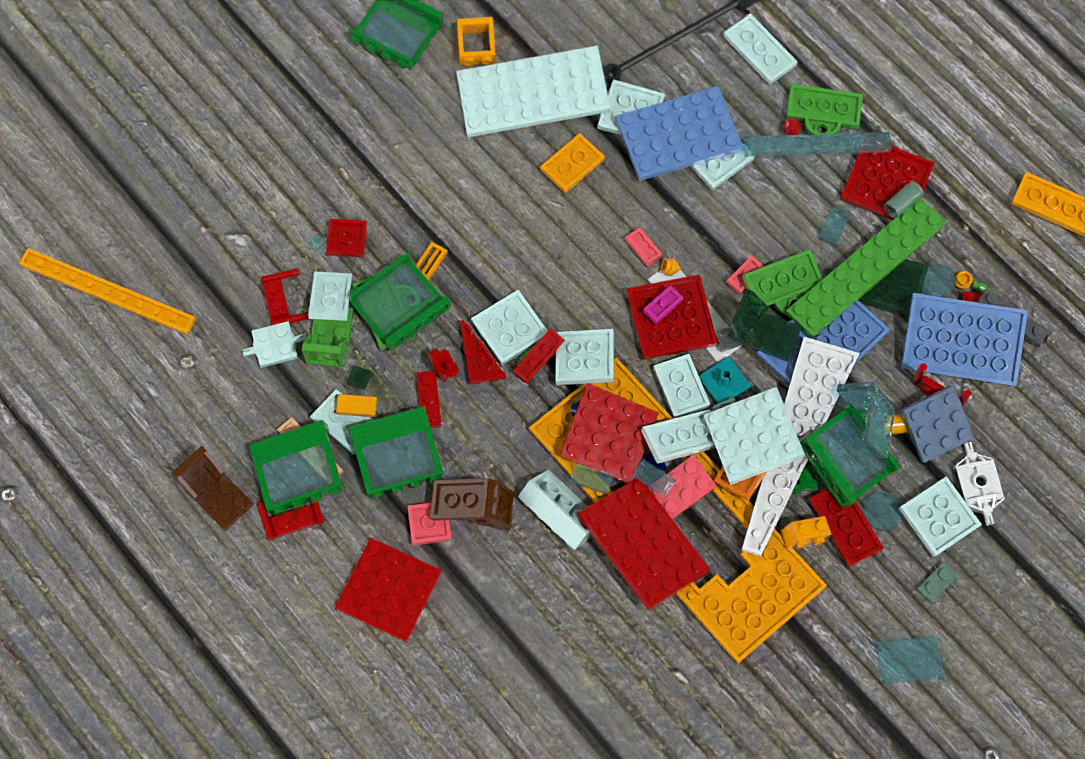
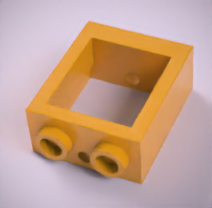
[457,17,496,66]

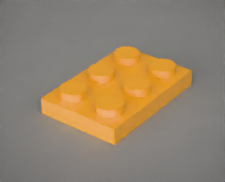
[540,133,605,194]

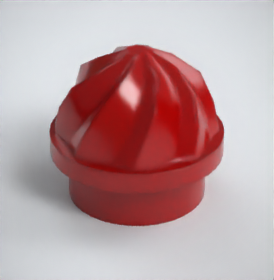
[783,118,801,137]

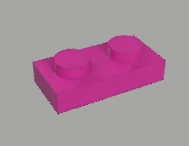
[643,285,684,325]

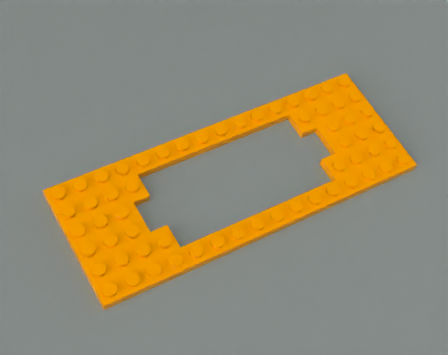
[529,357,827,664]

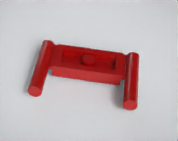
[261,268,309,325]
[912,363,971,407]
[257,485,325,541]

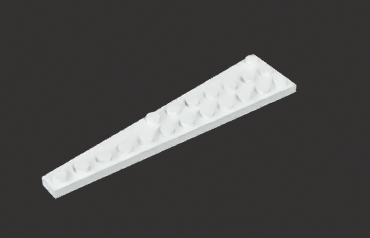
[741,337,859,557]

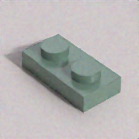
[916,562,959,604]

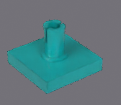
[699,357,751,404]

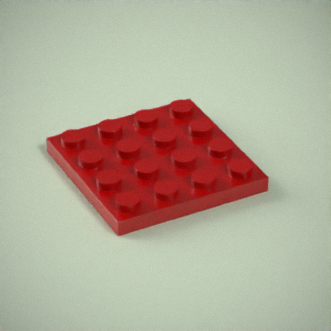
[840,136,935,220]
[626,275,718,360]
[559,383,659,484]
[334,538,442,643]

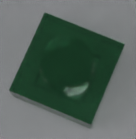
[347,365,372,391]

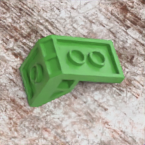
[302,307,354,367]

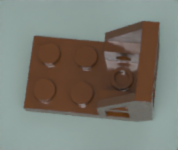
[172,446,254,531]
[430,478,514,530]

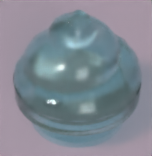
[309,234,327,253]

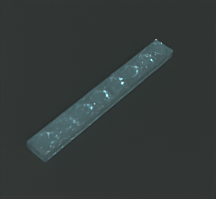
[743,132,891,157]

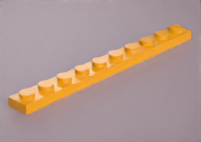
[19,248,196,336]

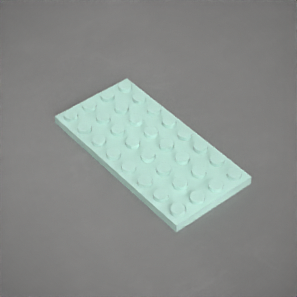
[457,46,610,137]

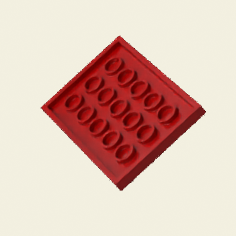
[577,477,711,611]

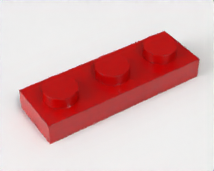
[513,328,565,383]
[417,371,442,428]

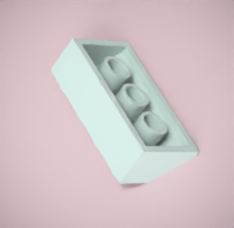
[518,470,592,550]

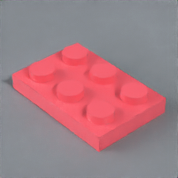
[649,455,717,520]

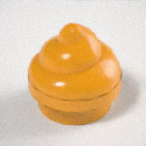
[661,257,681,276]

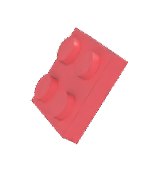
[408,503,452,546]

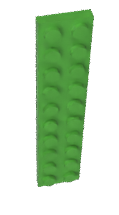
[786,198,947,339]

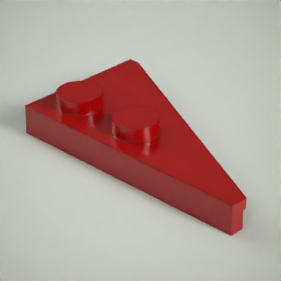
[460,320,507,385]

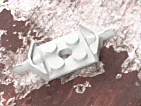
[953,442,1005,526]

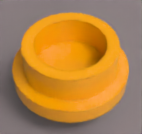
[954,271,973,290]

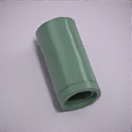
[884,181,923,218]

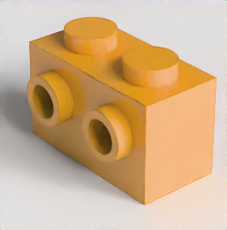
[781,516,832,549]

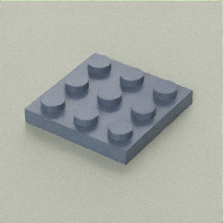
[901,385,974,463]

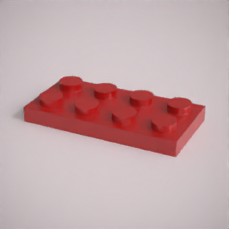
[809,488,884,568]

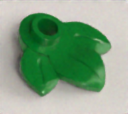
[792,463,819,494]

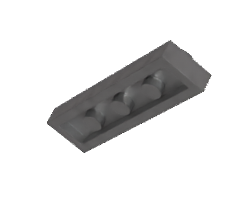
[976,288,1049,347]

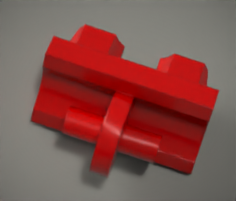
[428,348,459,382]

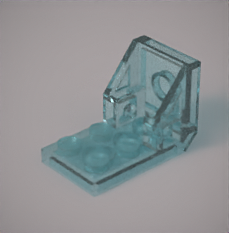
[837,382,896,459]

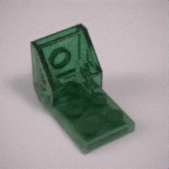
[728,289,802,362]

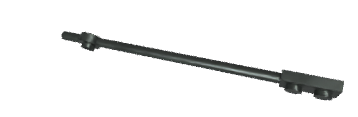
[603,0,760,83]

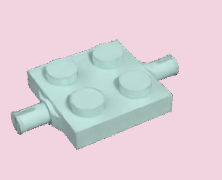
[242,321,306,368]

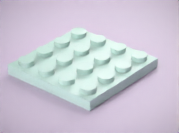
[704,387,805,485]

